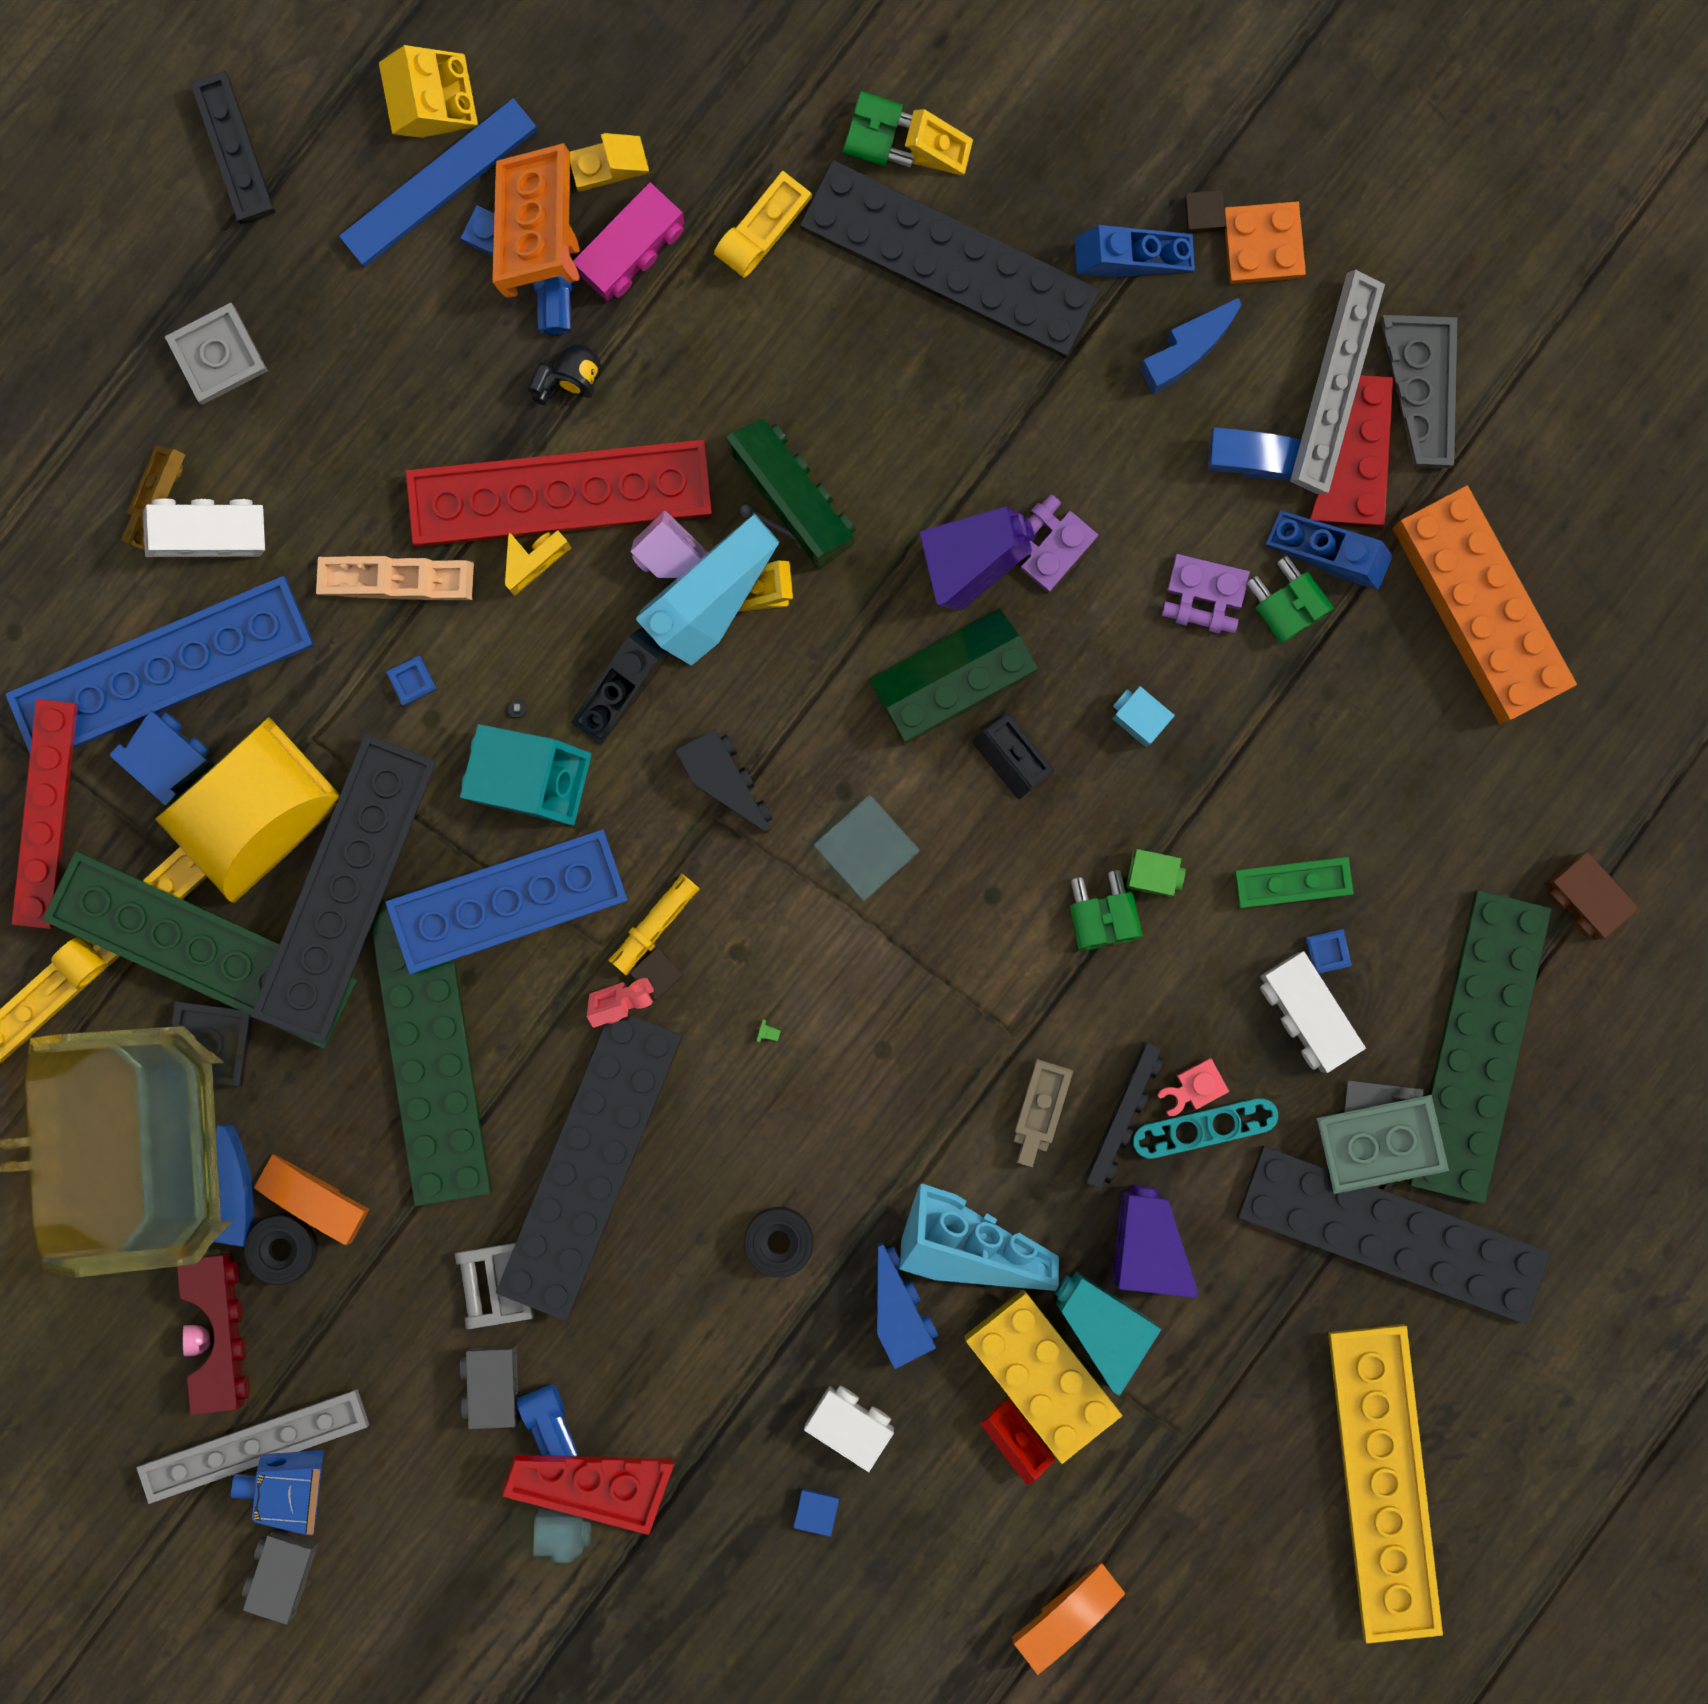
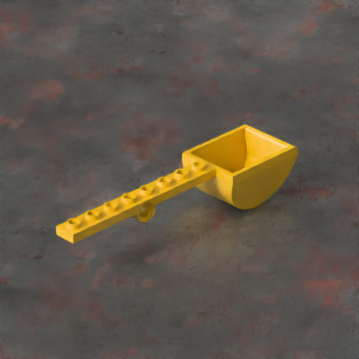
[0,717,340,1064]

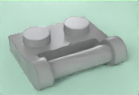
[454,1243,534,1329]

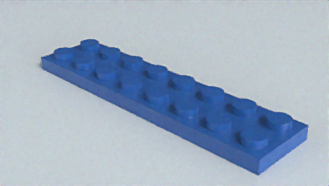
[5,576,315,753]

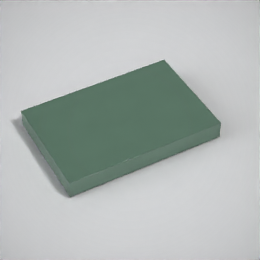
[1317,1095,1449,1194]

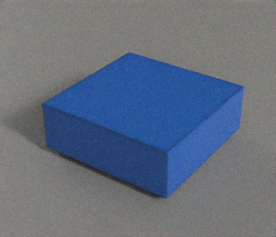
[386,655,438,707]
[1305,929,1352,973]
[794,1488,840,1537]

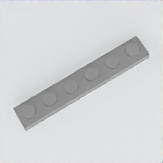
[1290,270,1385,495]
[136,1389,369,1504]

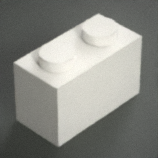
[804,1386,894,1472]

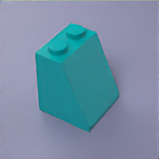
[460,724,592,826]
[1055,1271,1161,1396]

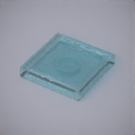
[814,795,920,901]

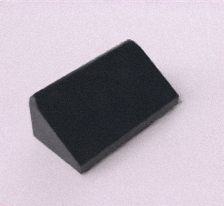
[973,713,1054,799]

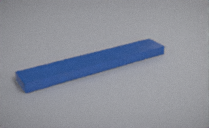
[339,98,538,268]

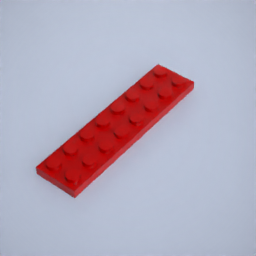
[406,440,713,547]

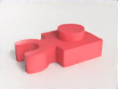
[587,978,654,1028]
[1156,1058,1229,1116]

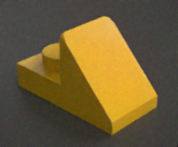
[905,109,973,175]
[570,133,650,192]
[505,530,571,596]
[738,561,793,612]

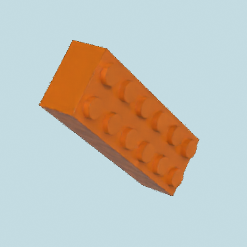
[1392,485,1577,725]

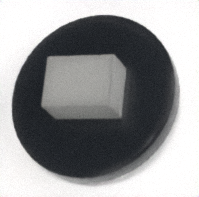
[508,700,527,718]

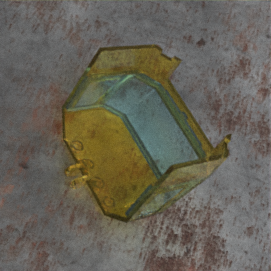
[0,1026,233,1278]

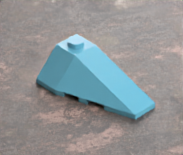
[636,513,779,666]
[899,1184,1059,1291]

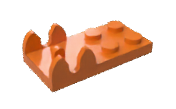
[492,143,580,298]

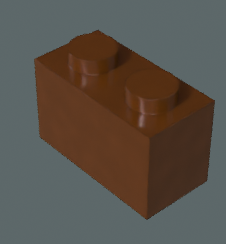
[1544,852,1639,940]

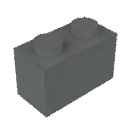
[460,1345,520,1429]
[242,1528,319,1625]

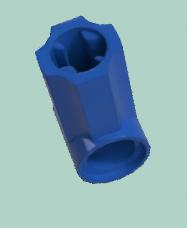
[534,258,574,335]
[516,1383,578,1456]

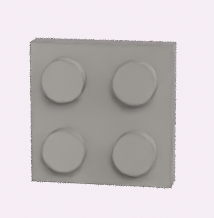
[165,303,268,405]

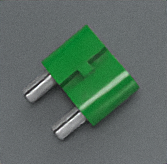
[842,90,914,167]
[1247,556,1334,645]
[1069,870,1143,951]

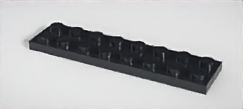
[800,160,1100,359]
[251,734,436,1044]
[496,1014,683,1322]
[1237,1146,1551,1324]

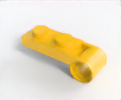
[714,171,812,278]

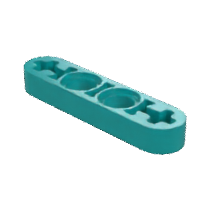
[1132,1098,1278,1159]

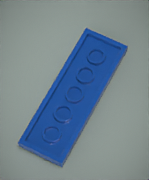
[385,829,628,975]

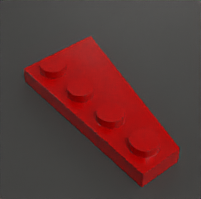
[1309,375,1393,528]
[502,1455,674,1535]

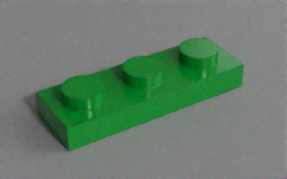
[1234,857,1354,909]

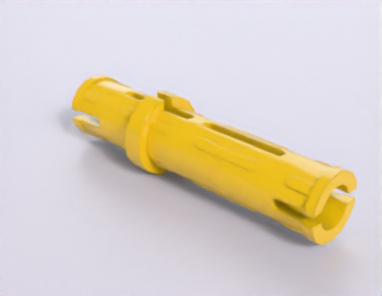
[608,874,700,976]

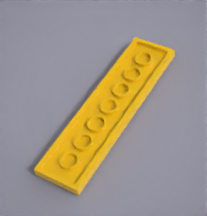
[1328,1324,1443,1644]

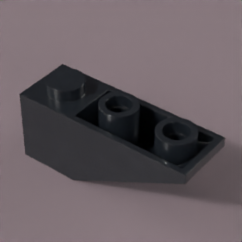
[571,627,670,745]
[675,729,773,833]

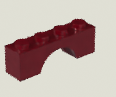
[177,1252,250,1415]

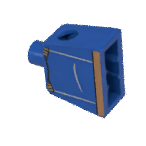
[231,1450,324,1535]

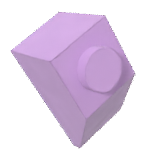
[630,510,708,578]

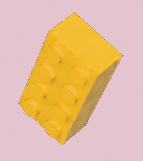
[964,1288,1122,1464]

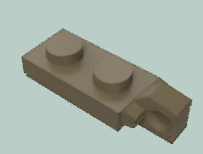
[1014,1059,1073,1167]

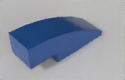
[1140,298,1242,395]
[1207,427,1301,480]
[204,1124,254,1247]

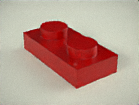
[980,1398,1056,1485]

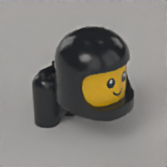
[527,345,601,405]

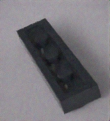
[190,71,276,225]
[1083,1042,1164,1189]

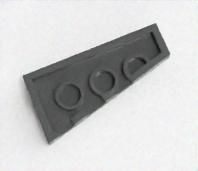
[1380,315,1458,468]

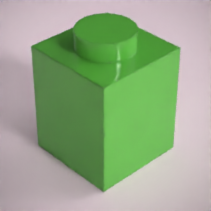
[1125,849,1186,897]

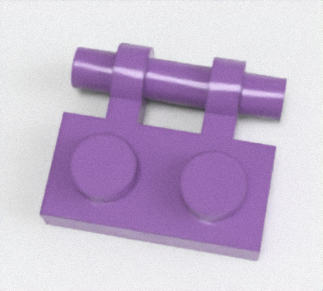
[1021,494,1098,593]
[1162,554,1250,633]

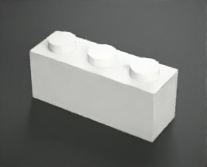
[143,499,265,557]
[1260,951,1366,1073]

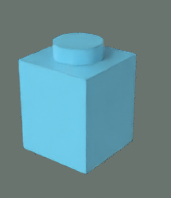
[1112,686,1175,748]

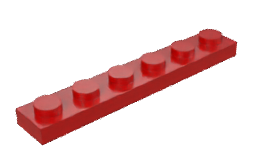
[12,699,78,929]

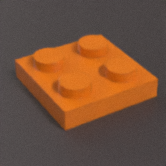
[1225,201,1306,285]

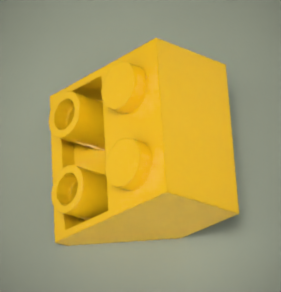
[379,45,478,138]

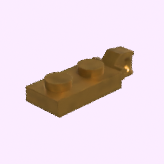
[121,445,185,550]

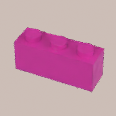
[573,182,685,302]

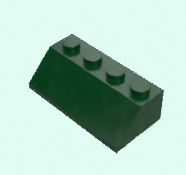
[726,418,856,571]
[868,608,1038,746]

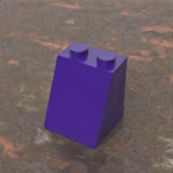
[920,506,1035,611]
[1112,1185,1198,1298]

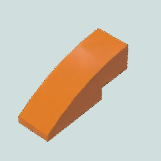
[254,1154,370,1245]
[1012,1562,1125,1675]

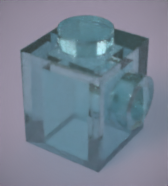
[533,1509,591,1563]

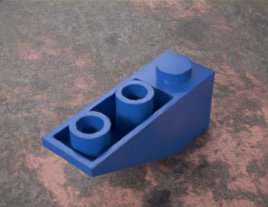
[1075,225,1195,277]
[1266,510,1393,590]
[877,1241,938,1369]

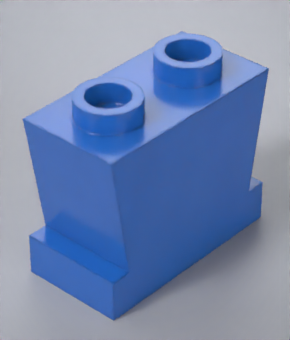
[109,710,215,806]

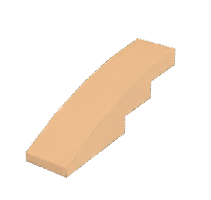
[316,556,474,600]

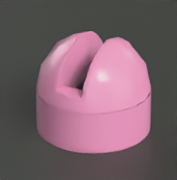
[183,1325,211,1356]

